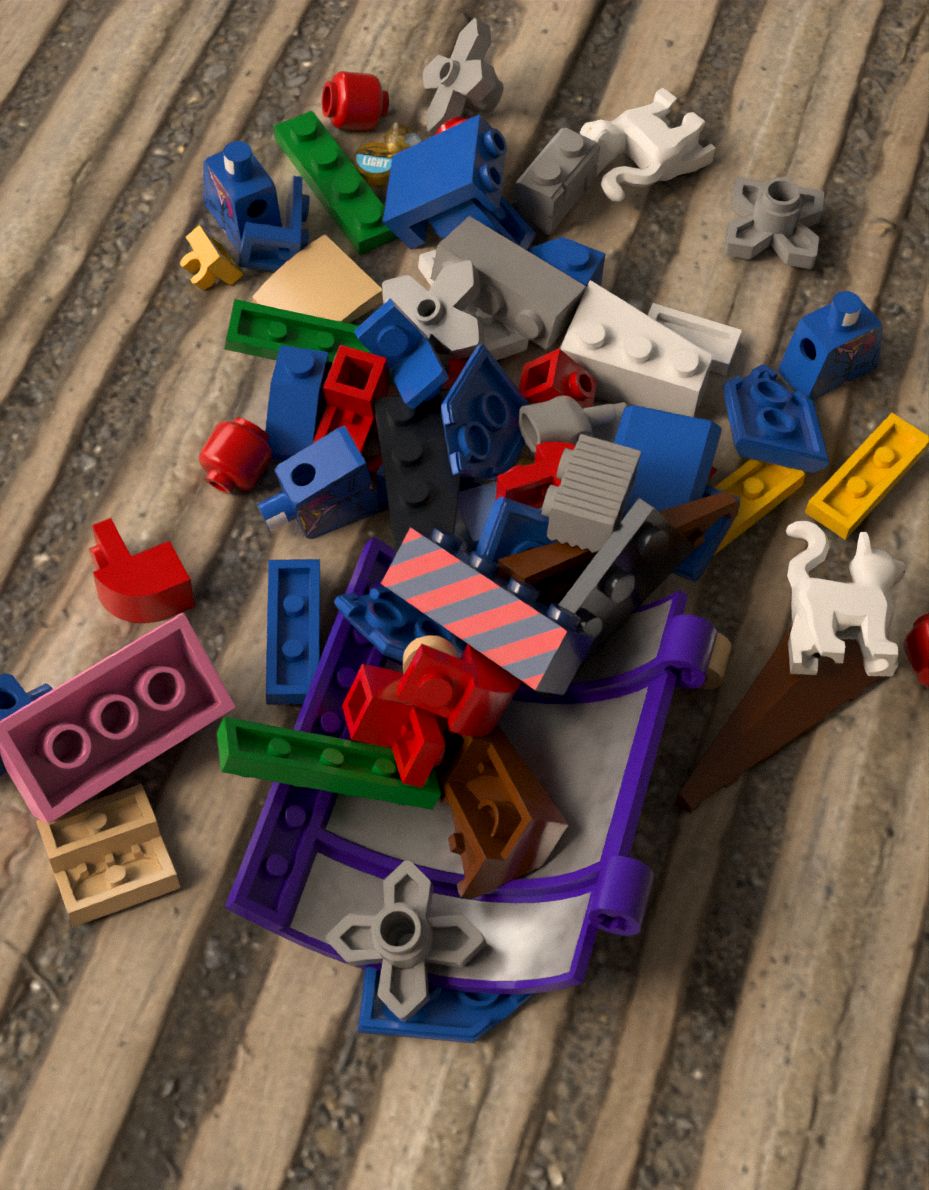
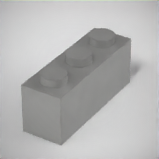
[430,216,586,350]

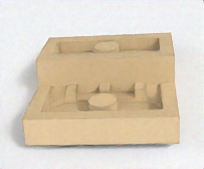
[252,234,383,323]
[36,784,180,927]

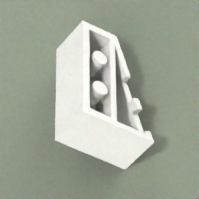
[560,280,713,417]

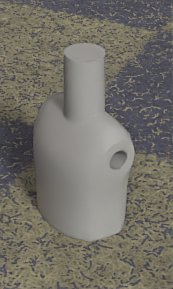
[519,395,616,453]

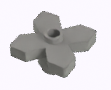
[423,18,504,134]
[724,177,824,269]
[382,260,485,359]
[326,860,486,1022]

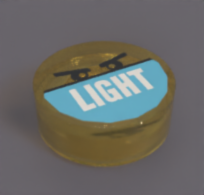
[384,123,423,154]
[354,142,397,186]

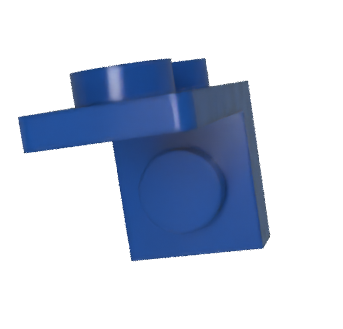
[238,176,310,272]
[354,298,449,409]

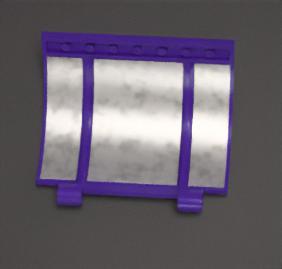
[225,537,717,994]

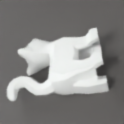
[580,88,716,202]
[786,521,905,677]

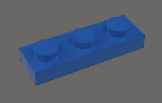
[266,559,320,705]

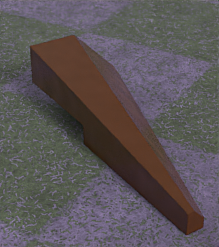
[498,492,739,607]
[675,625,888,813]

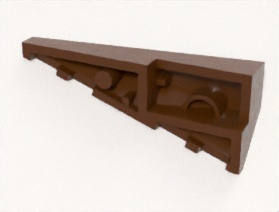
[435,723,569,899]

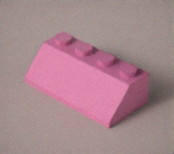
[0,613,236,824]

